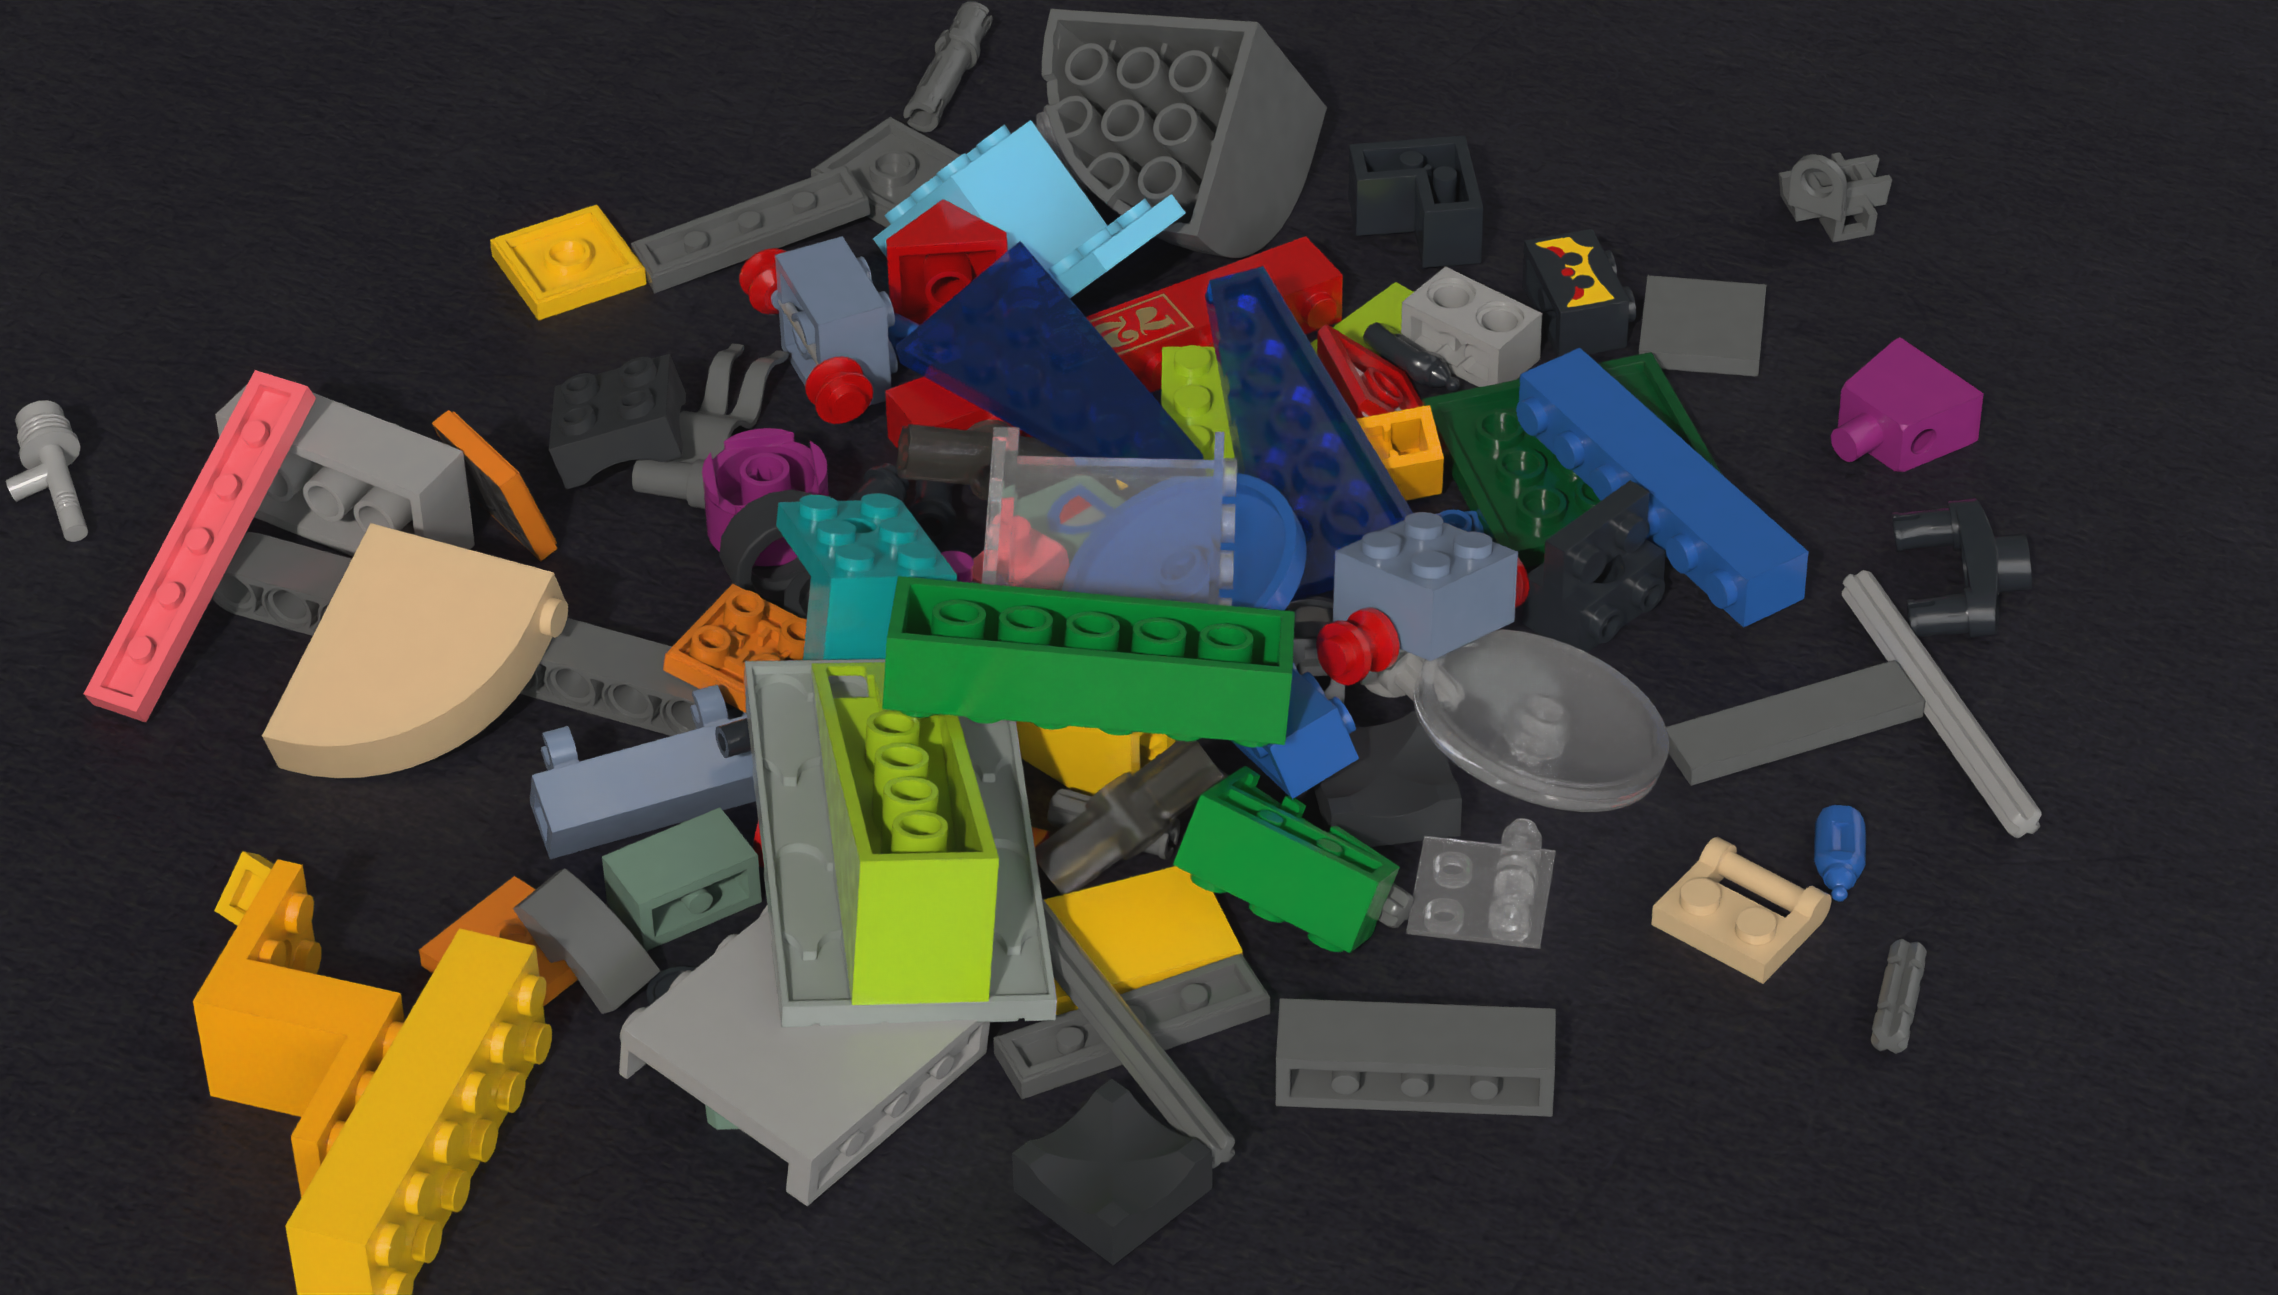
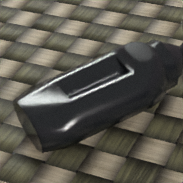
[1363,322,1460,392]

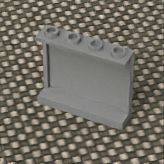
[619,905,990,1206]

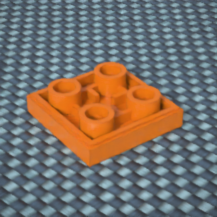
[663,584,807,713]

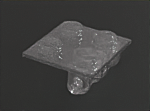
[1407,818,1556,949]

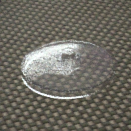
[1413,629,1669,812]

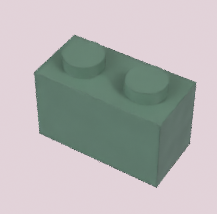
[602,807,762,951]

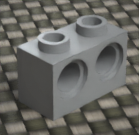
[1401,266,1542,387]

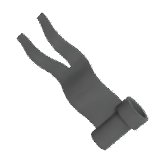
[632,343,789,509]

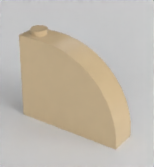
[262,523,568,778]

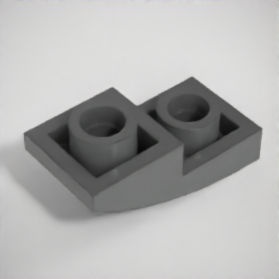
[513,869,660,1014]

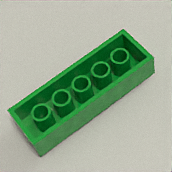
[882,576,1295,747]

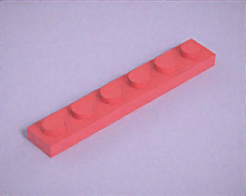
[84,370,316,722]

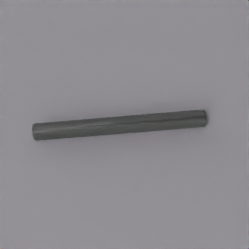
[1042,899,1235,1169]

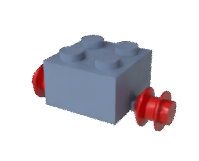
[739,236,898,424]

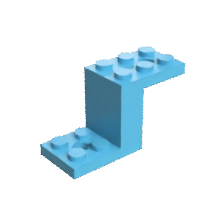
[873,120,1186,332]

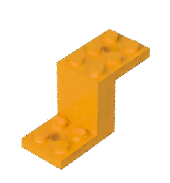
[193,859,405,1198]

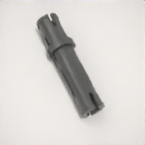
[903,2,993,132]

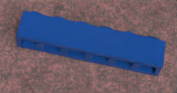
[1516,348,1808,628]

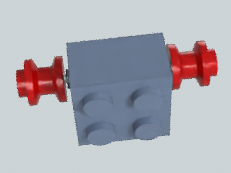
[1316,512,1529,685]

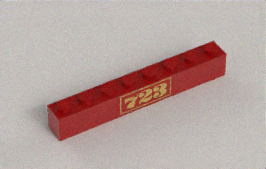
[885,236,1343,474]

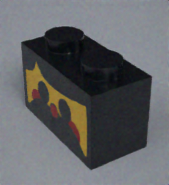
[1522,229,1636,358]

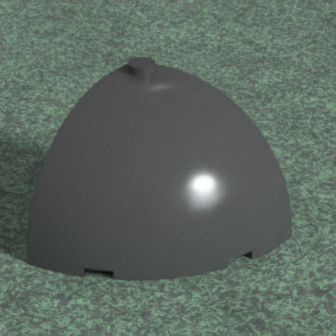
[1042,9,1327,258]

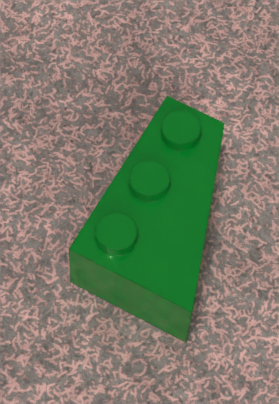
[1173,766,1400,953]

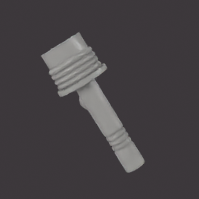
[6,400,88,542]

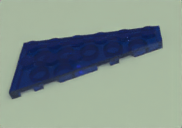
[1205,266,1413,602]

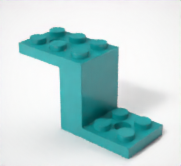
[776,493,957,660]

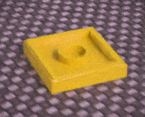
[490,205,647,321]

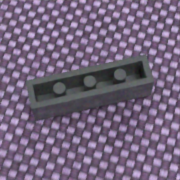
[1276,998,1556,1117]

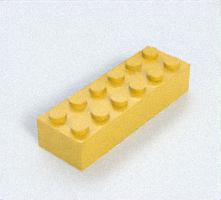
[285,928,552,1295]

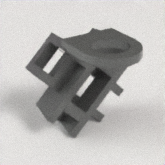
[1779,152,1892,242]

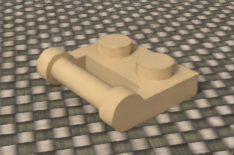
[1652,837,1832,984]

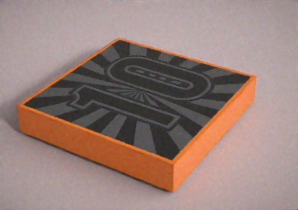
[432,410,558,562]

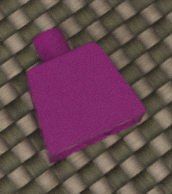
[1831,337,1984,472]

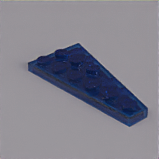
[896,241,1207,496]

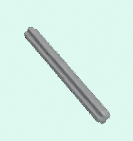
[1842,570,2041,838]

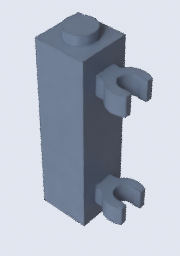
[530,685,756,859]

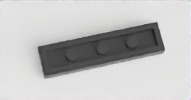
[631,165,871,293]
[1662,660,1925,786]
[994,953,1270,1099]

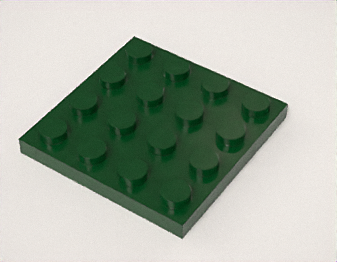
[1422,352,1721,568]

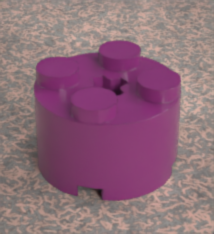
[702,428,829,568]

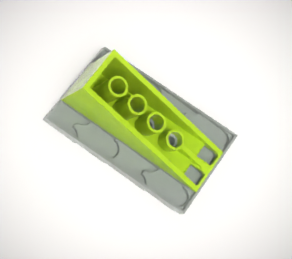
[744,659,1057,1027]

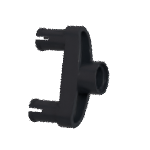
[1892,498,2032,638]

